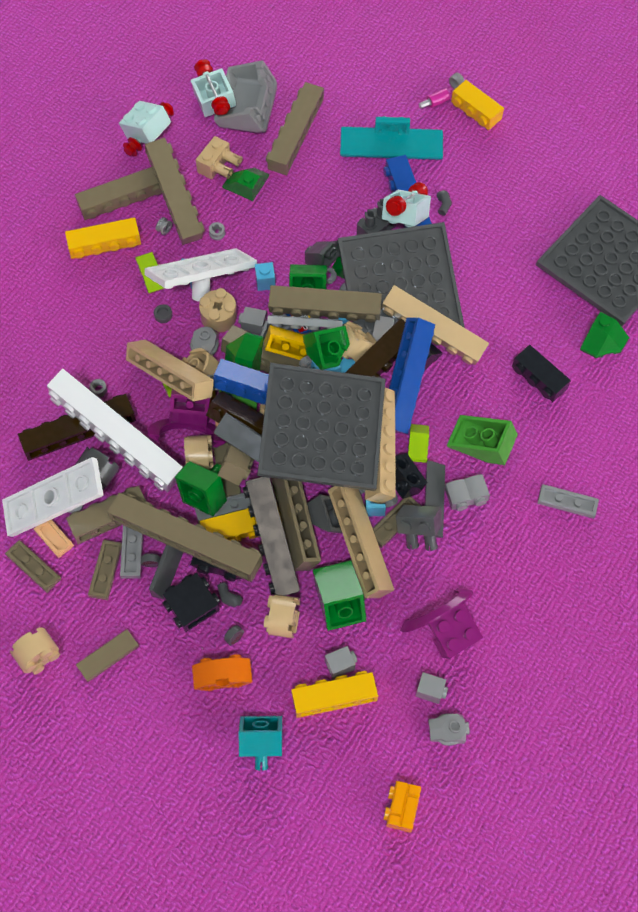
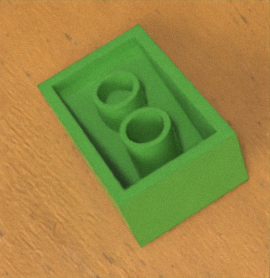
[447,415,518,465]

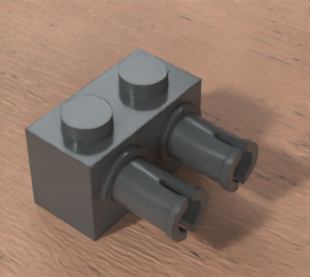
[357,199,396,235]
[396,505,443,551]

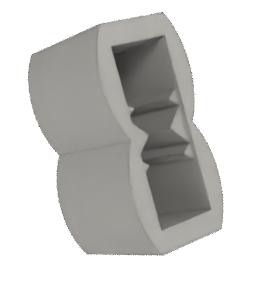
[445,475,490,511]

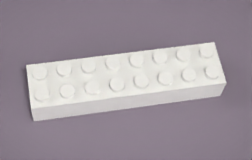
[47,368,183,493]

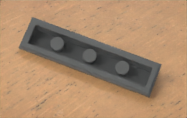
[214,413,262,462]
[423,460,445,538]
[149,545,183,600]

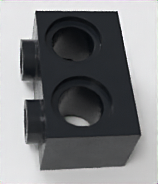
[395,453,428,499]

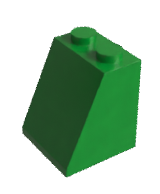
[313,560,366,631]

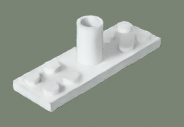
[145,248,257,301]
[2,457,104,537]

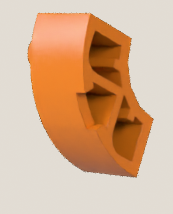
[192,654,252,692]

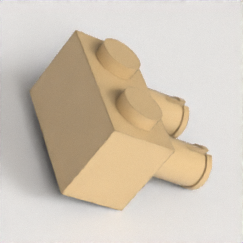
[196,136,243,180]

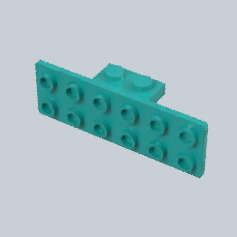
[340,116,443,160]

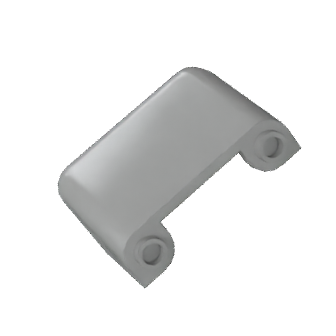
[214,60,277,133]

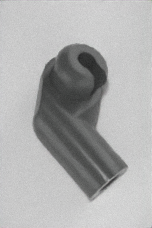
[437,190,452,216]
[217,583,243,607]

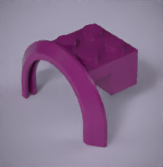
[147,389,225,448]
[400,589,483,659]

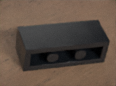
[512,345,571,402]

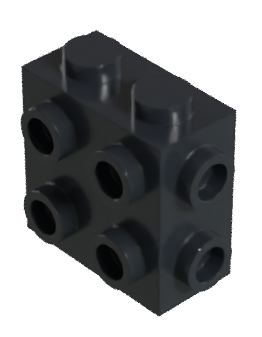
[162,573,220,632]

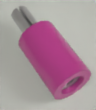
[419,88,450,109]

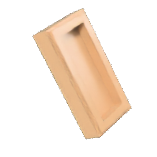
[33,519,74,559]

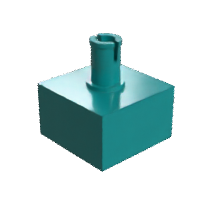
[239,716,283,771]

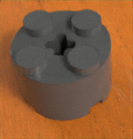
[75,447,120,490]

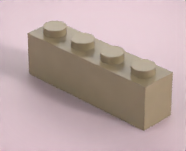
[218,443,254,486]
[66,486,146,545]

